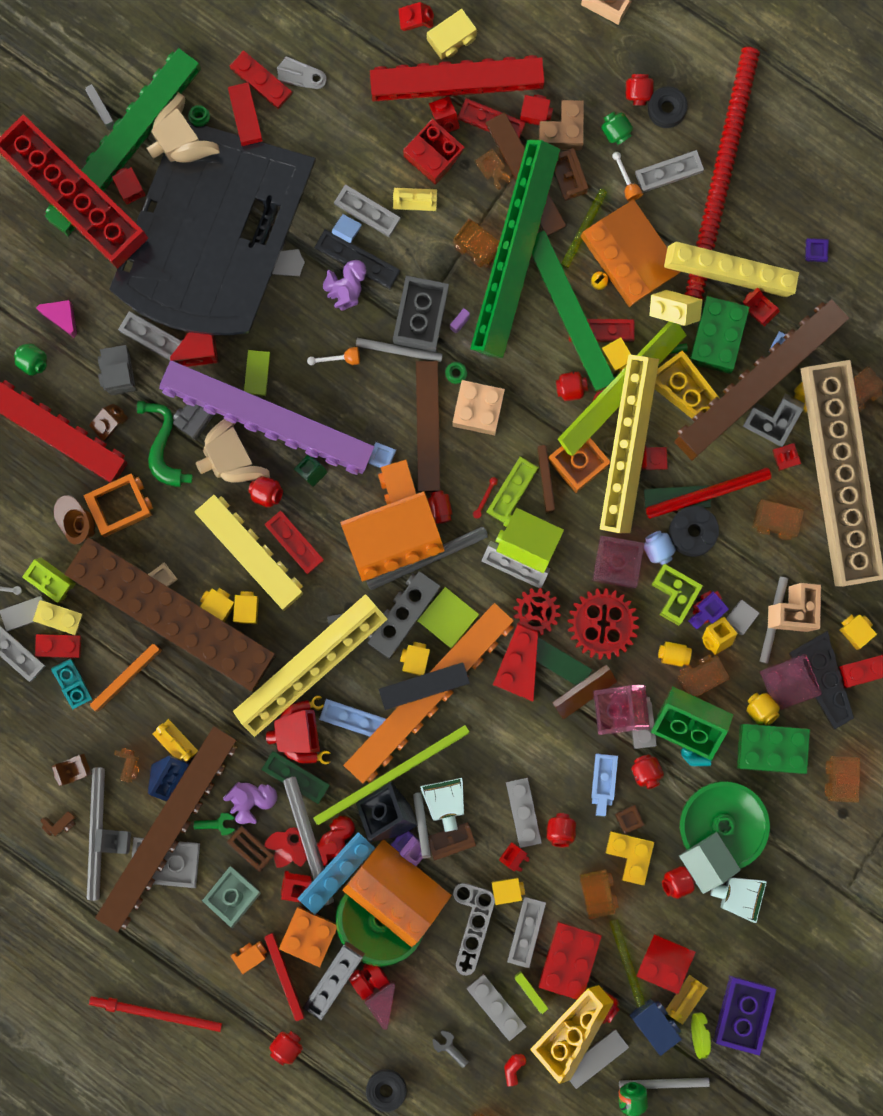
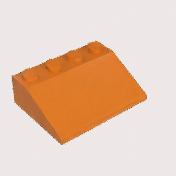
[580,199,681,307]
[340,491,445,582]
[342,839,452,947]

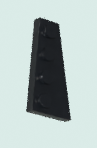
[789,631,854,730]

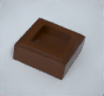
[615,805,644,834]

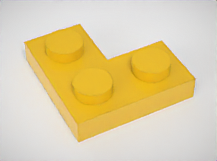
[606,831,654,885]

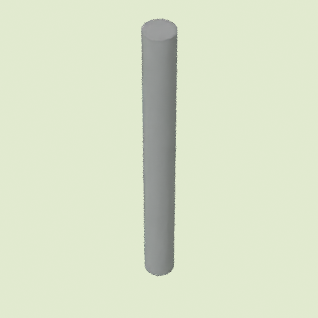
[356,338,443,362]
[759,576,788,664]
[619,1078,709,1090]

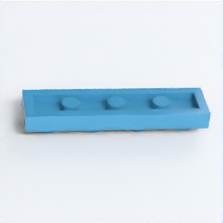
[297,833,375,915]

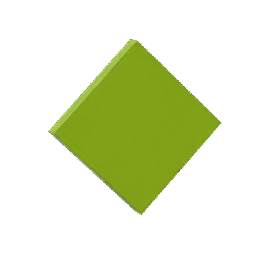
[417,587,479,649]

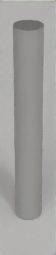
[413,793,431,858]

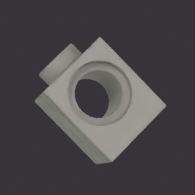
[726,600,759,635]

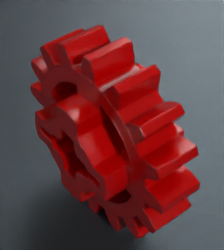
[513,588,561,636]

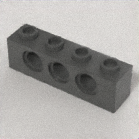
[367,571,441,659]

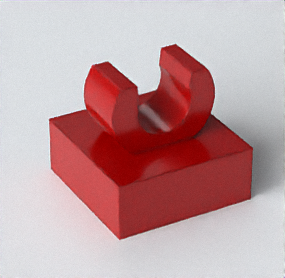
[772,443,801,471]
[499,842,529,872]

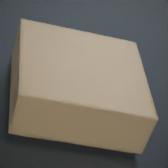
[148,562,178,587]

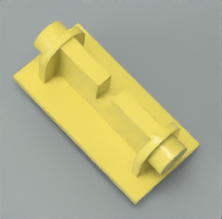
[393,188,437,211]

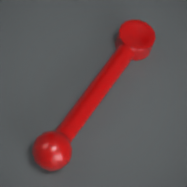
[473,477,498,519]

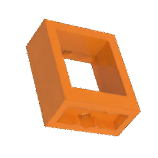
[83,473,153,537]

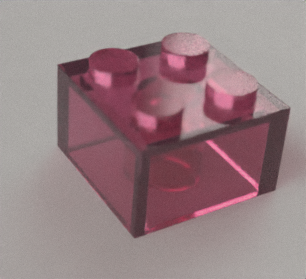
[592,536,644,589]
[593,685,650,735]

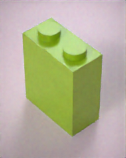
[496,508,564,574]

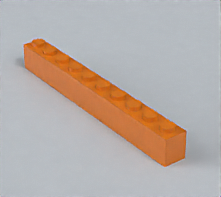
[343,603,514,784]

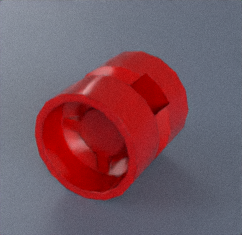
[349,964,389,1000]

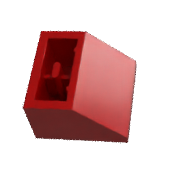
[403,118,465,185]

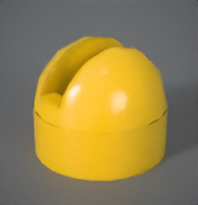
[591,271,608,290]

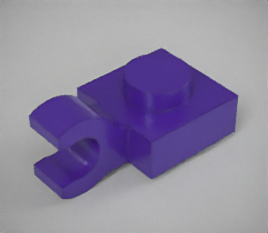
[688,592,729,629]

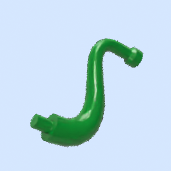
[137,401,193,487]

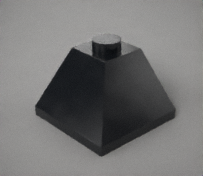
[356,782,418,842]

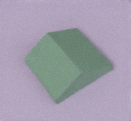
[679,832,741,894]
[202,866,261,928]

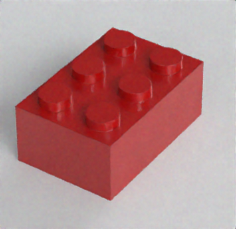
[538,921,602,1000]

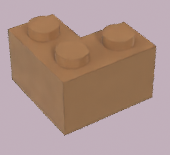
[539,100,584,150]

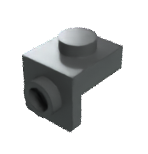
[94,829,131,854]

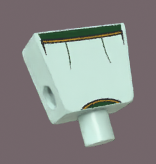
[421,778,464,832]
[711,877,766,923]

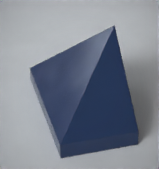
[148,755,189,801]

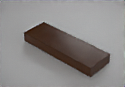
[537,445,555,513]
[552,665,617,719]

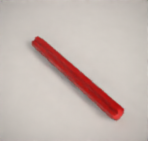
[645,468,772,519]

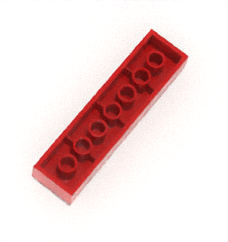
[0,114,148,269]

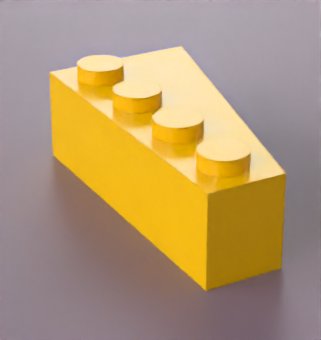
[654,350,720,419]
[530,985,614,1084]

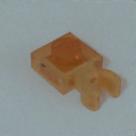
[475,149,510,190]

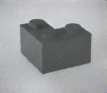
[98,345,136,396]
[743,393,805,447]

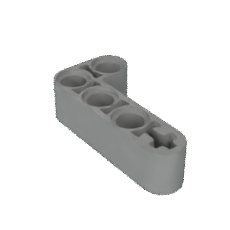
[453,883,495,976]

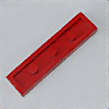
[265,932,305,1021]

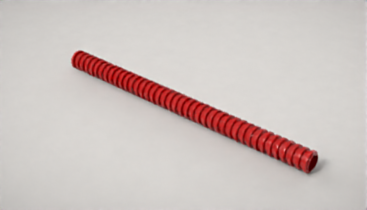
[684,47,760,300]

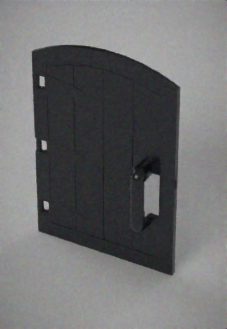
[109,120,316,335]

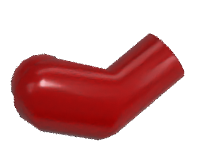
[504,1054,526,1086]

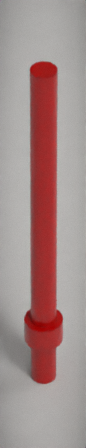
[89,996,222,1032]

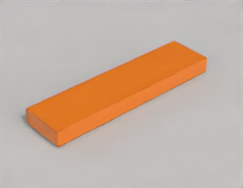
[90,644,162,712]

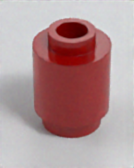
[427,491,453,524]

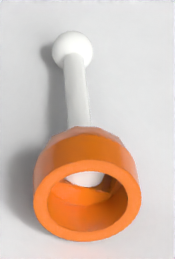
[612,152,643,202]
[307,347,360,365]

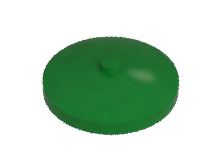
[680,781,770,869]
[336,893,423,966]

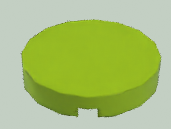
[691,1012,711,1059]

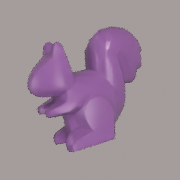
[323,260,366,311]
[223,782,277,824]

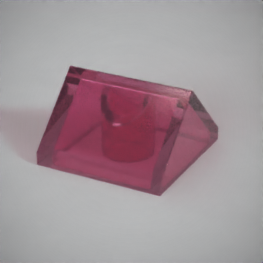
[364,980,396,1030]

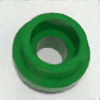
[188,105,210,127]
[445,362,467,384]

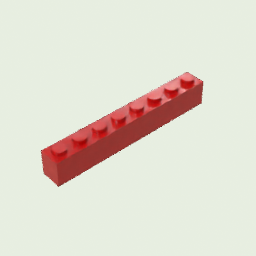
[370,55,544,101]
[0,380,128,483]

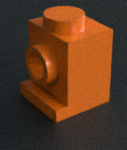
[231,941,267,974]

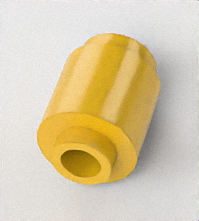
[658,641,692,667]

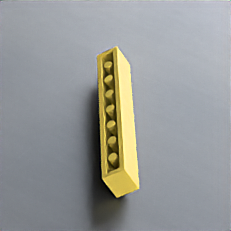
[600,354,659,533]
[233,594,388,737]

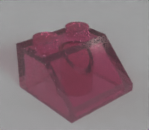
[760,653,822,710]

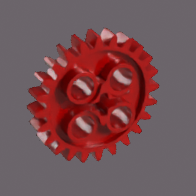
[567,588,639,660]

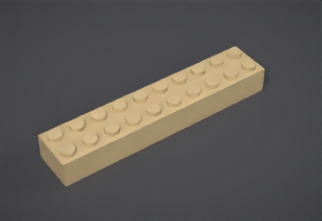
[801,360,883,586]

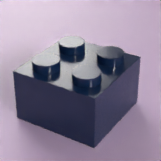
[629,999,682,1056]

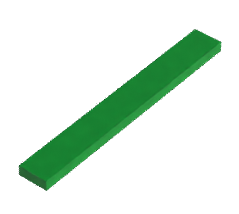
[531,231,615,393]

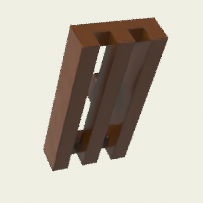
[227,826,275,872]

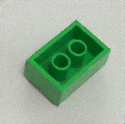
[690,296,749,374]
[651,686,734,761]
[737,724,810,774]

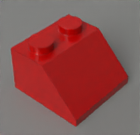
[170,332,218,367]
[636,934,696,994]

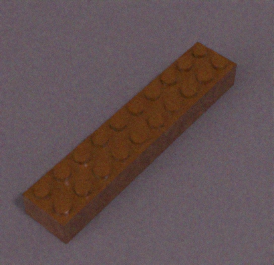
[64,537,277,692]

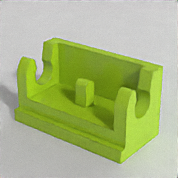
[22,558,76,603]

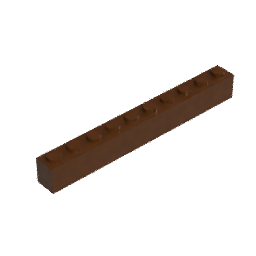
[674,299,849,461]
[95,726,238,932]

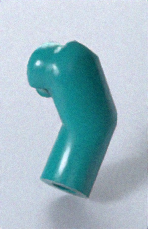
[681,748,711,766]

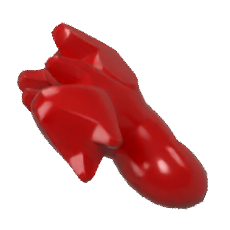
[317,815,355,866]

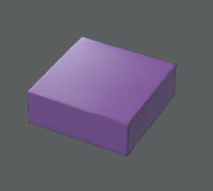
[450,308,470,333]
[399,836,423,866]

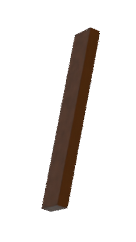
[485,112,566,237]
[416,361,440,492]

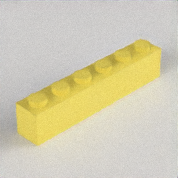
[664,242,799,297]
[195,495,303,611]

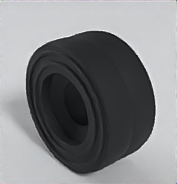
[648,87,688,128]
[366,1069,407,1112]

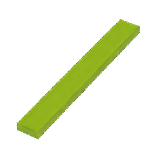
[558,321,686,456]
[313,725,469,825]

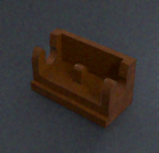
[554,148,588,201]
[428,822,476,861]

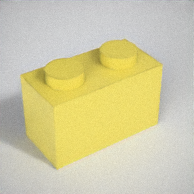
[427,9,477,60]
[650,290,702,326]
[33,600,83,636]

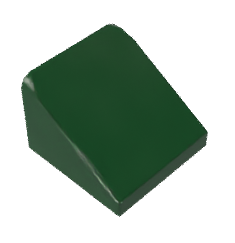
[294,455,327,487]

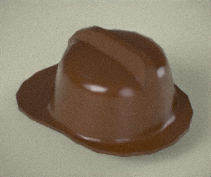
[54,495,95,544]

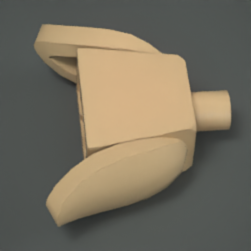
[146,92,220,163]
[196,419,270,483]

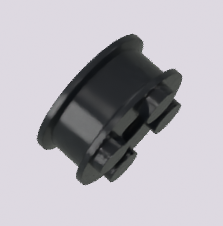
[669,506,719,557]

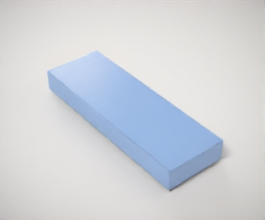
[319,699,386,737]

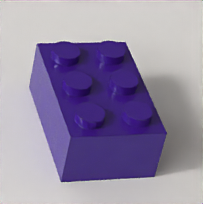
[713,975,777,1056]

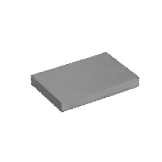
[131,837,201,888]

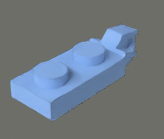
[591,754,618,817]

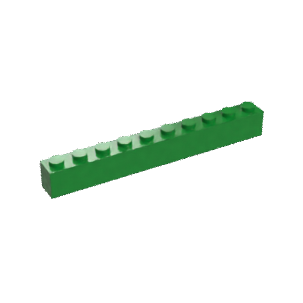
[45,48,201,237]
[470,140,560,358]

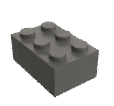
[393,276,449,352]

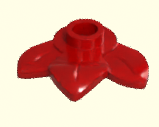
[264,827,307,868]

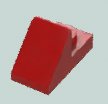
[641,446,667,470]

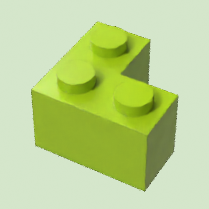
[651,564,703,626]

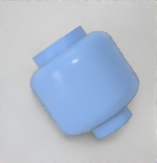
[643,531,676,565]

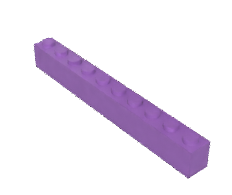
[159,360,374,475]

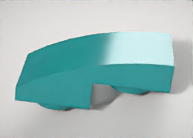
[51,658,92,710]

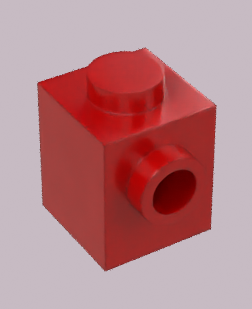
[520,95,553,126]

